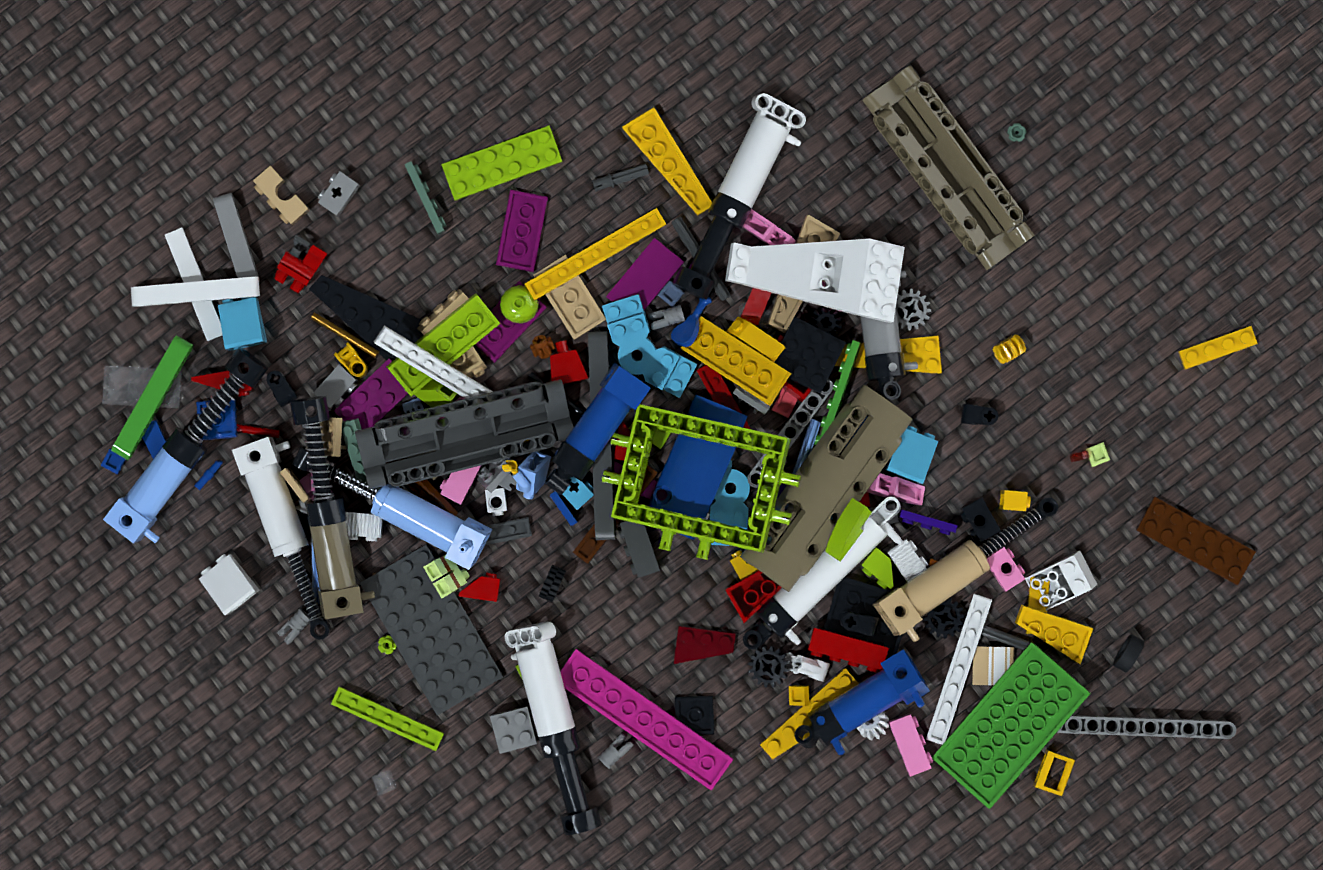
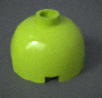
[500,285,538,324]

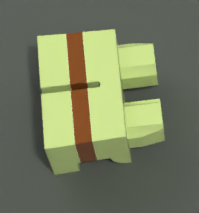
[423,555,470,598]

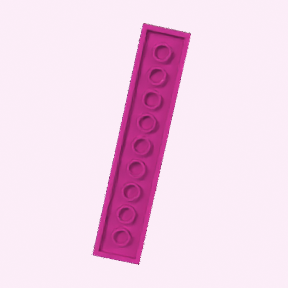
[560,649,733,791]

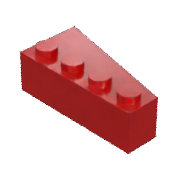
[725,571,782,623]

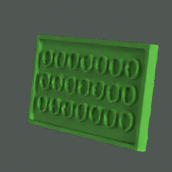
[932,642,1091,809]

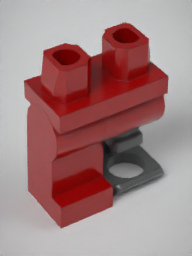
[274,235,327,293]

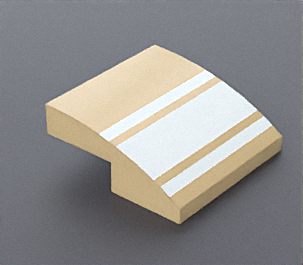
[972,646,1014,685]

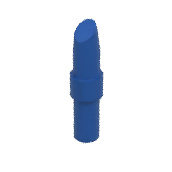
[194,461,223,490]

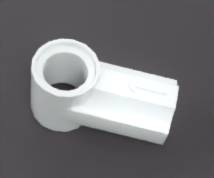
[792,655,830,682]

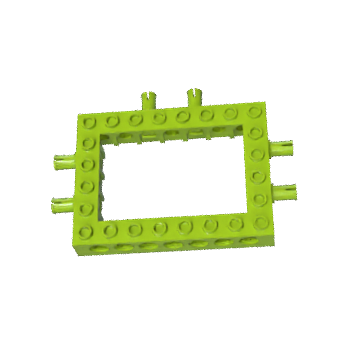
[602,404,801,560]

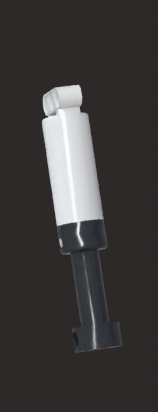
[673,93,806,300]
[505,621,602,835]

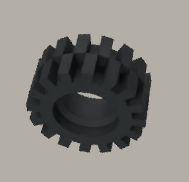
[538,565,566,602]

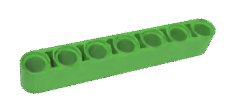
[111,335,194,460]

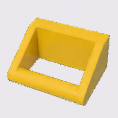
[1033,749,1075,796]

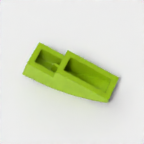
[825,498,872,562]

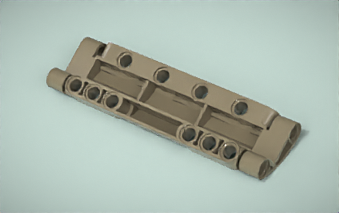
[862,65,1035,270]
[740,385,913,592]

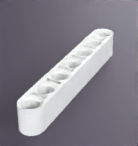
[131,277,260,307]

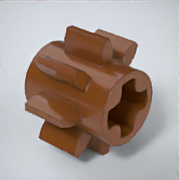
[530,335,555,359]

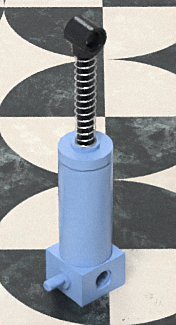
[292,446,493,570]

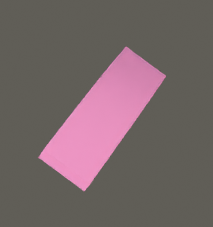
[743,209,797,245]
[866,473,925,505]

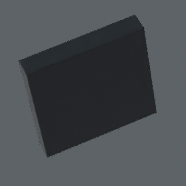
[675,695,714,735]

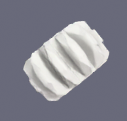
[857,712,889,740]

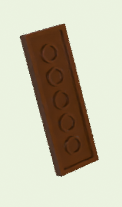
[1136,497,1256,585]

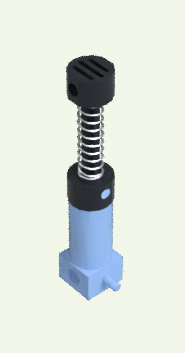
[103,347,268,543]

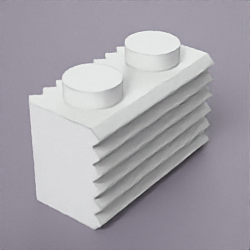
[346,512,383,541]
[887,539,928,582]

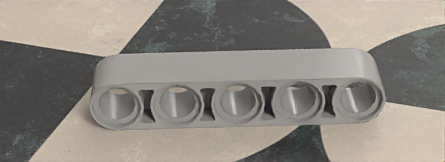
[213,192,260,282]

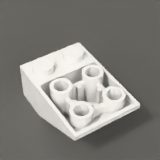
[1025,550,1097,611]

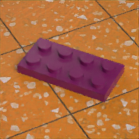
[334,358,408,429]

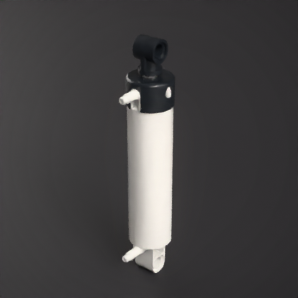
[743,497,904,650]

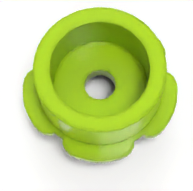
[378,635,397,655]

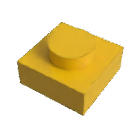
[789,685,809,706]

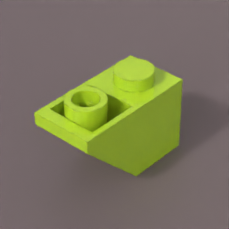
[414,380,457,407]
[860,547,894,589]

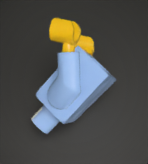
[502,440,551,499]

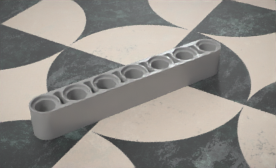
[747,379,833,488]

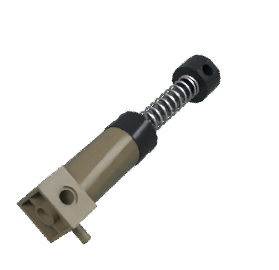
[290,396,375,619]

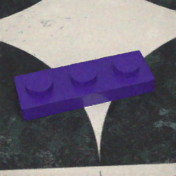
[899,510,958,535]

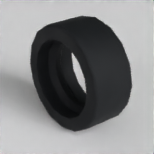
[1113,634,1144,673]

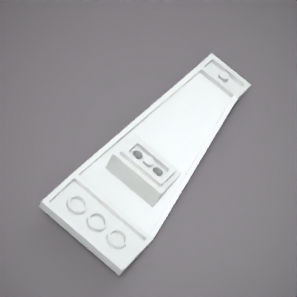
[725,239,904,323]

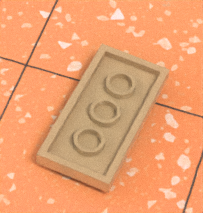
[533,255,606,340]

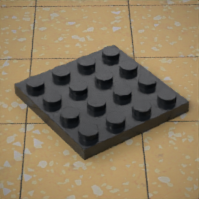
[823,577,902,659]

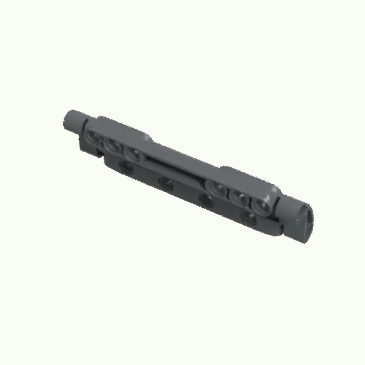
[354,379,574,490]

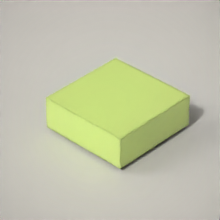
[1085,442,1110,467]

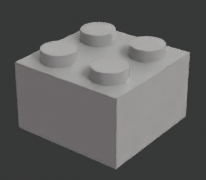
[490,705,538,754]

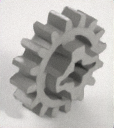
[896,289,931,331]

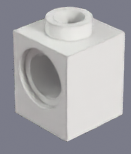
[485,488,508,516]

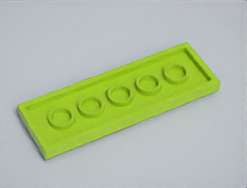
[441,125,563,201]
[386,293,500,397]

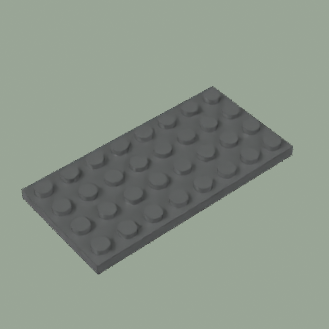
[360,544,504,716]

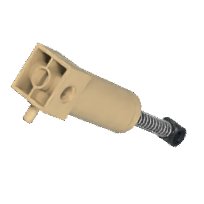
[873,498,1058,642]

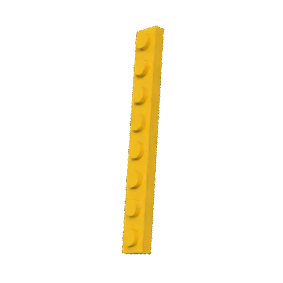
[524,208,666,301]

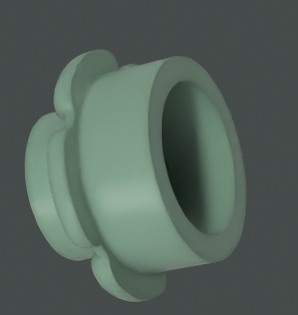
[1007,123,1026,142]

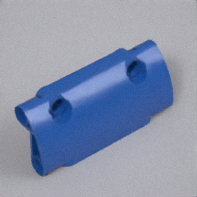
[647,395,748,540]

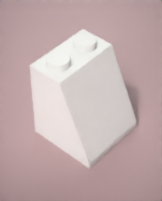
[199,554,259,615]

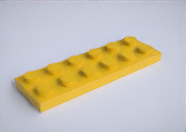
[681,316,791,406]

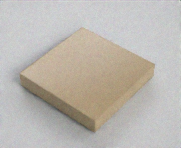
[280,468,311,503]

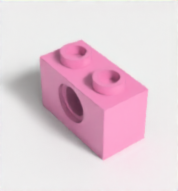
[986,547,1025,592]

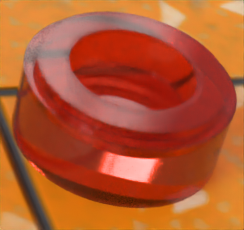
[1070,451,1090,462]

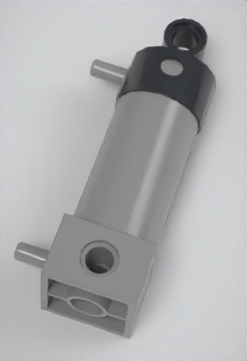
[860,271,918,401]

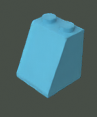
[218,297,267,351]
[885,426,938,484]

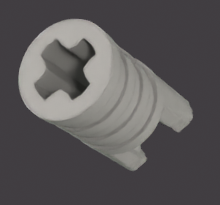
[648,305,685,330]
[277,608,310,645]
[598,733,633,769]

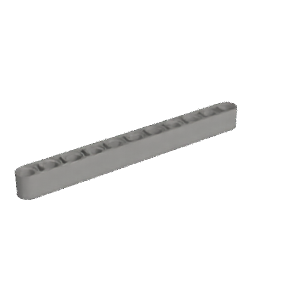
[1057,715,1236,739]

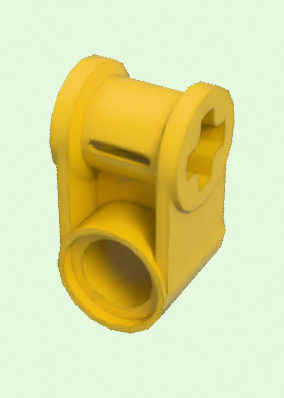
[334,342,368,378]

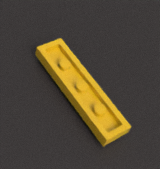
[1178,326,1258,370]

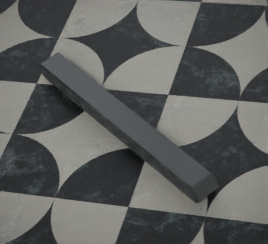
[588,331,616,540]

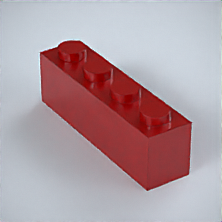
[807,627,889,672]

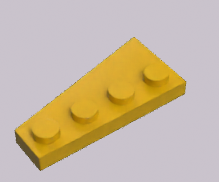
[1015,605,1093,664]

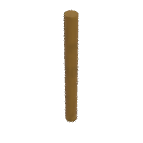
[311,312,379,358]

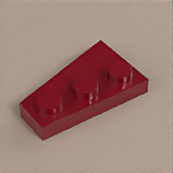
[674,626,736,664]

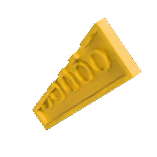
[622,108,712,216]
[835,336,942,374]
[760,668,859,759]

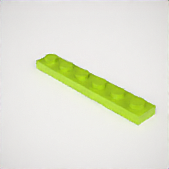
[331,686,444,751]

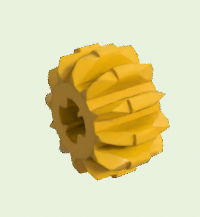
[992,335,1026,364]

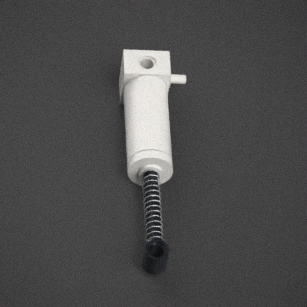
[232,437,331,640]

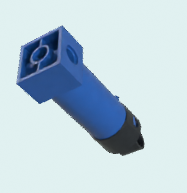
[545,363,651,495]
[794,649,930,755]

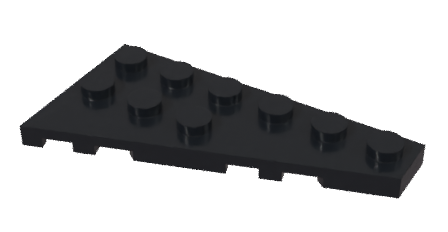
[309,275,423,361]

